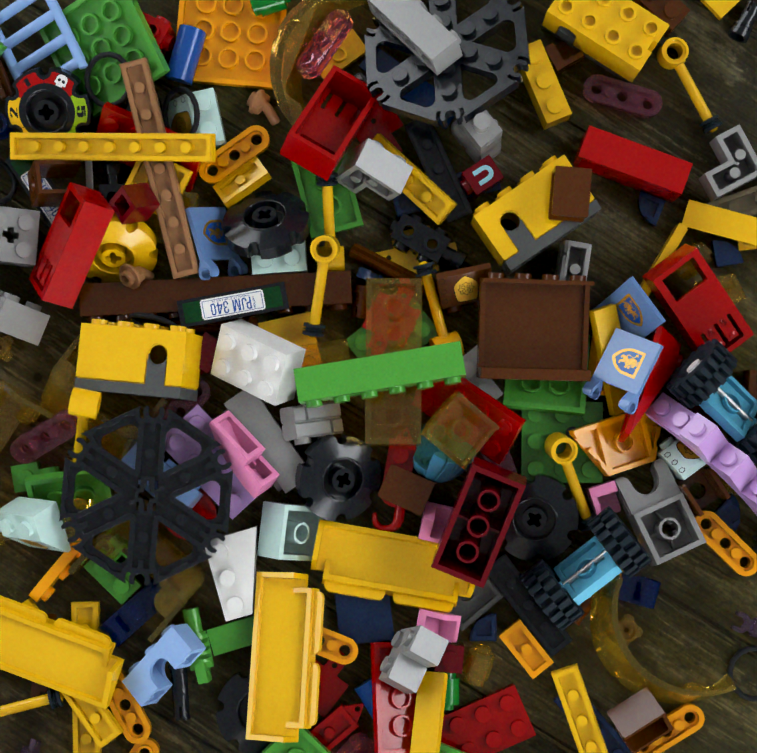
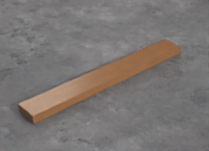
[119,57,199,279]

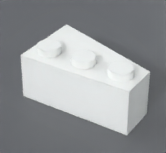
[205,525,258,621]

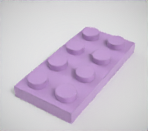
[165,403,255,520]

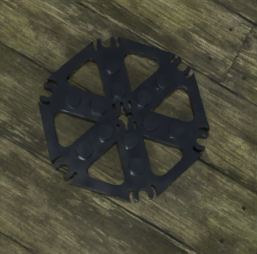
[364,0,531,127]
[59,406,233,586]

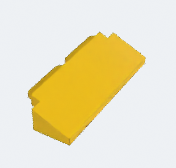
[311,519,475,613]
[246,572,325,743]
[0,595,125,709]

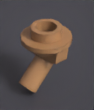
[247,89,280,126]
[119,264,154,289]

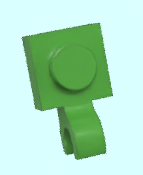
[10,461,60,493]

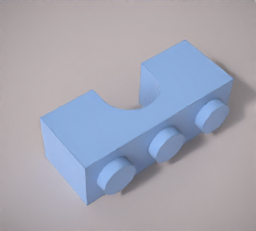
[122,623,206,707]

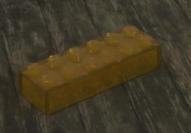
[365,278,423,446]

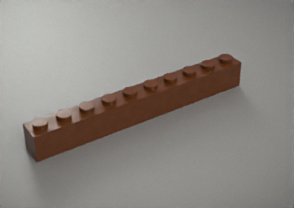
[79,271,353,323]

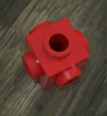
[143,12,176,56]

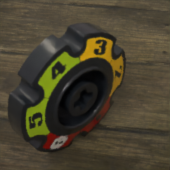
[5,66,94,133]

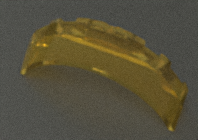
[270,0,368,126]
[590,573,737,704]

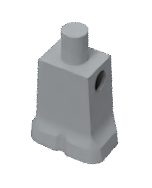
[451,110,503,163]

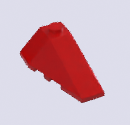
[618,326,683,443]

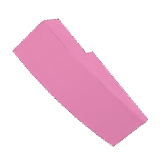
[209,410,280,498]

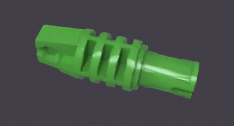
[182,607,214,684]

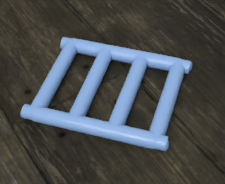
[0,0,88,81]

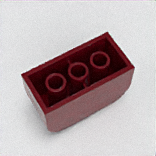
[431,456,527,588]

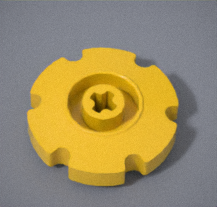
[87,212,158,283]

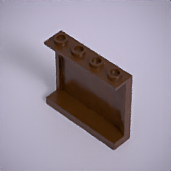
[476,272,594,381]

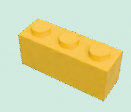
[519,39,572,130]

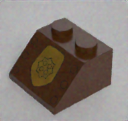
[434,263,492,314]

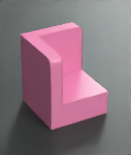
[585,480,621,516]
[418,501,453,543]
[416,608,461,643]

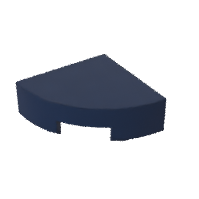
[638,191,666,227]
[711,240,743,268]
[356,267,385,288]
[714,494,740,532]
[469,613,497,641]

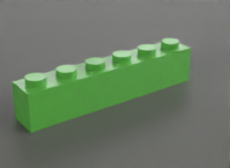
[293,341,466,408]

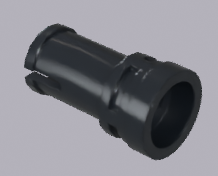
[728,0,757,43]

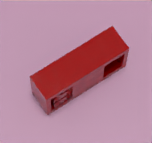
[279,65,380,181]
[572,126,693,203]
[29,182,115,309]
[642,244,754,352]

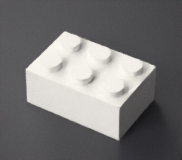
[210,319,306,406]

